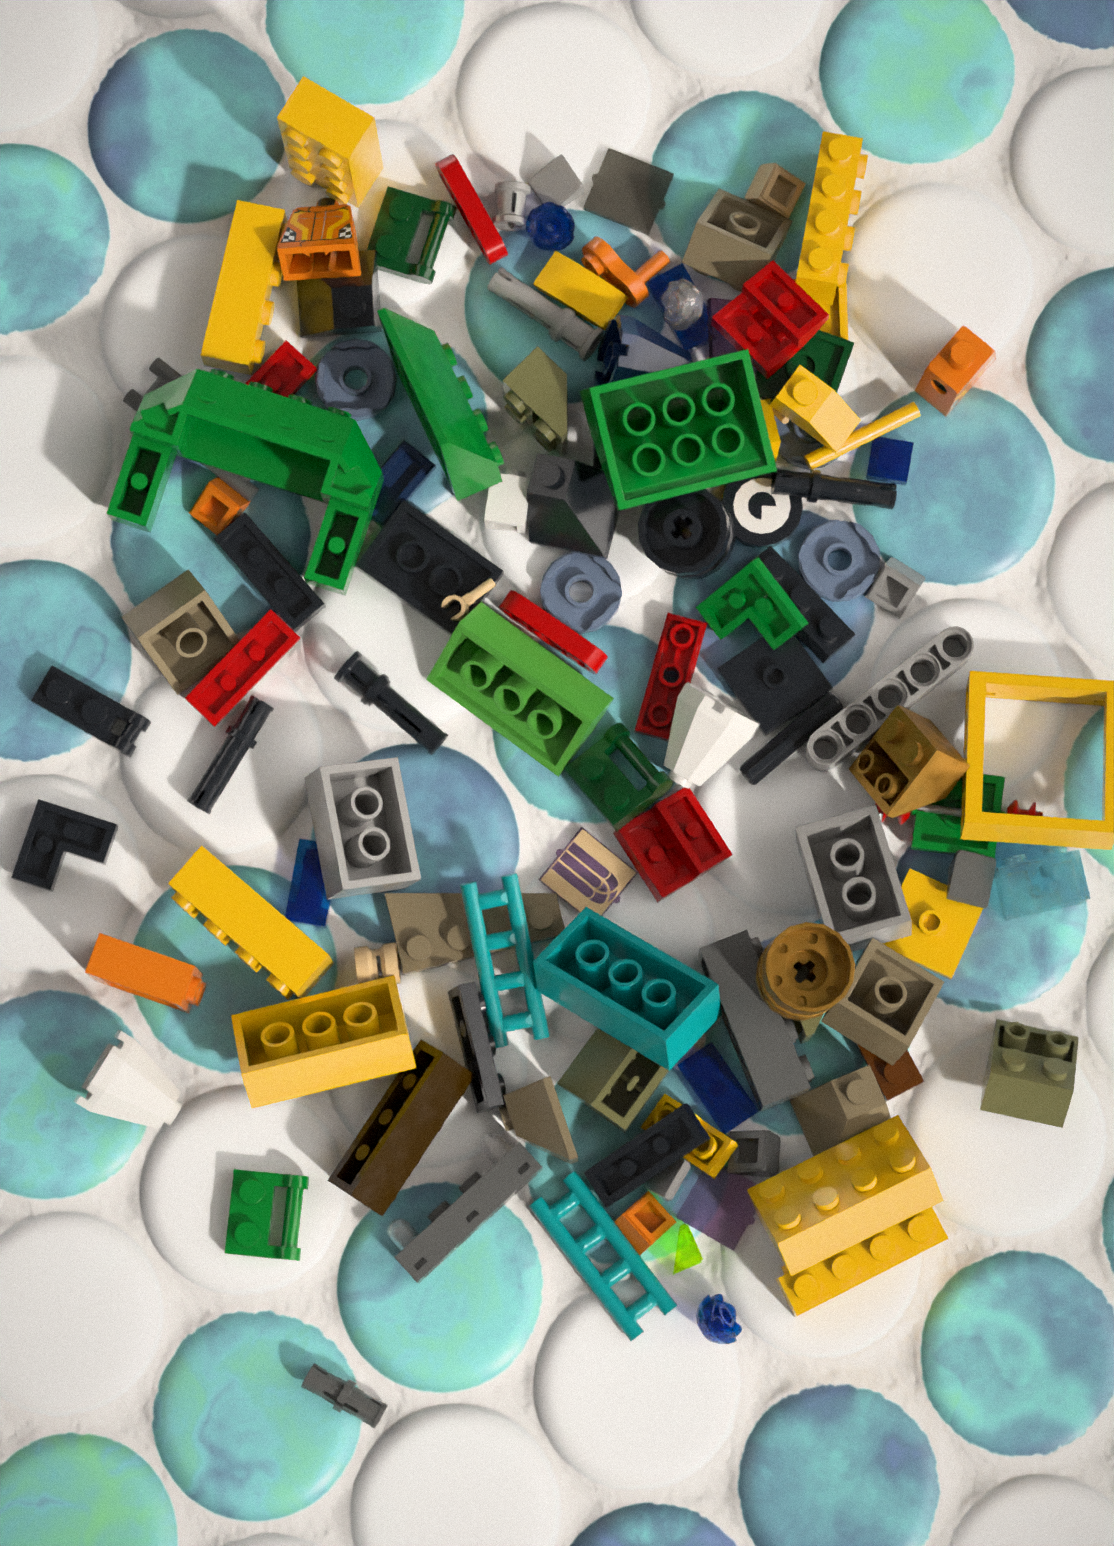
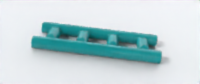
[460,873,550,1048]
[528,1171,678,1341]

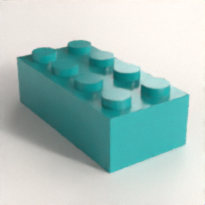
[533,907,722,1071]

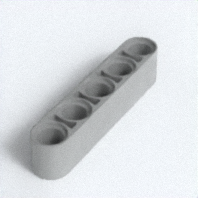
[805,626,974,771]

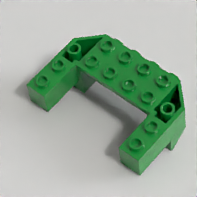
[106,368,384,596]

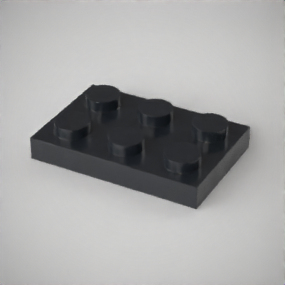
[355,500,504,636]

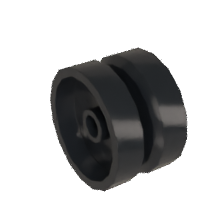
[638,489,736,580]

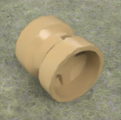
[354,942,401,984]

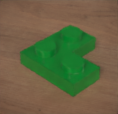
[696,557,808,650]

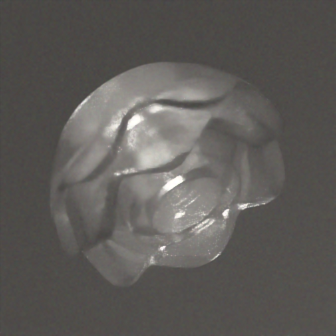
[661,278,703,330]

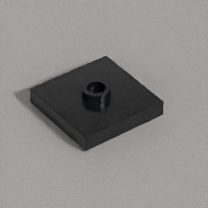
[717,635,833,737]

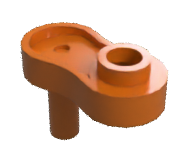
[581,236,670,308]

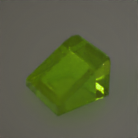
[672,1223,703,1275]

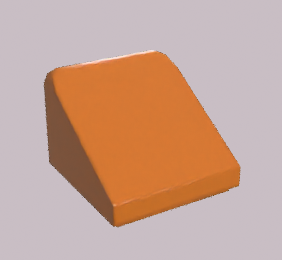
[189,477,251,535]
[614,1191,676,1255]

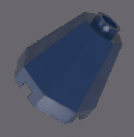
[593,314,693,387]

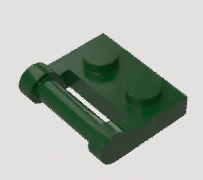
[367,186,457,285]
[564,723,673,832]

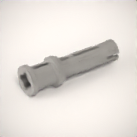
[487,268,605,361]

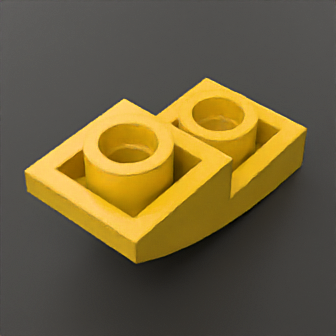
[533,250,628,331]
[641,1094,738,1179]

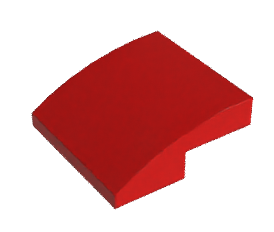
[711,260,829,379]
[613,787,733,903]

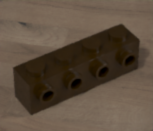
[327,1039,475,1217]

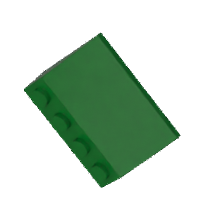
[377,308,505,501]
[580,349,777,511]

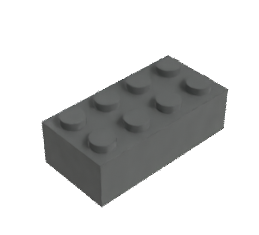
[698,930,814,1112]

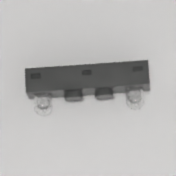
[387,1132,543,1283]

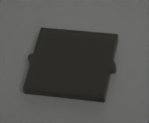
[583,148,674,236]

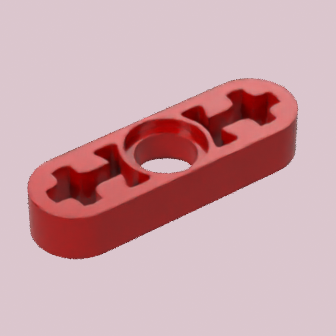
[435,154,508,265]
[498,590,608,675]

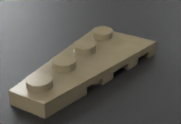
[385,893,565,975]

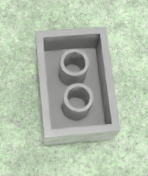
[304,757,421,899]
[795,805,912,952]

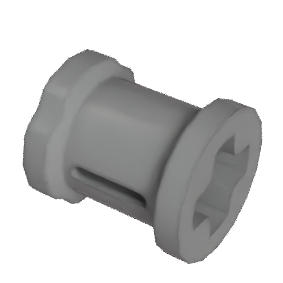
[492,181,531,231]

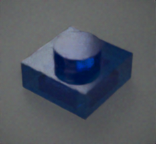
[866,437,914,485]

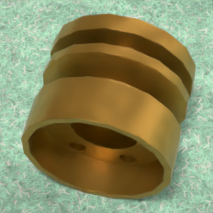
[755,922,855,1021]

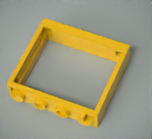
[960,671,1114,850]

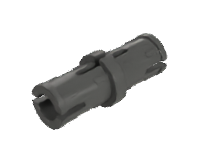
[301,1363,388,1429]

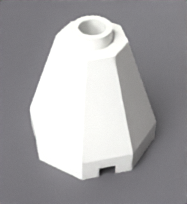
[664,683,760,789]
[74,1030,183,1128]

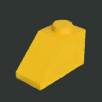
[770,365,861,454]

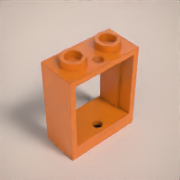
[85,933,206,1013]

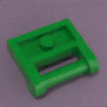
[224,1169,309,1261]

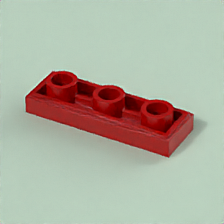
[634,612,707,741]

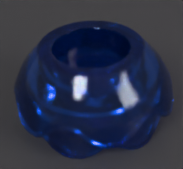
[526,202,575,252]
[696,1294,742,1345]

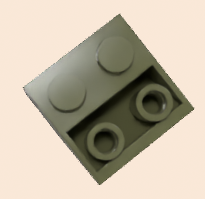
[502,346,568,456]
[980,1019,1079,1128]
[557,1028,669,1133]

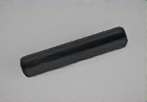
[739,692,843,785]

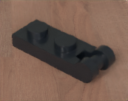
[31,666,151,758]

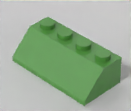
[426,602,614,777]

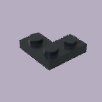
[11,799,119,892]

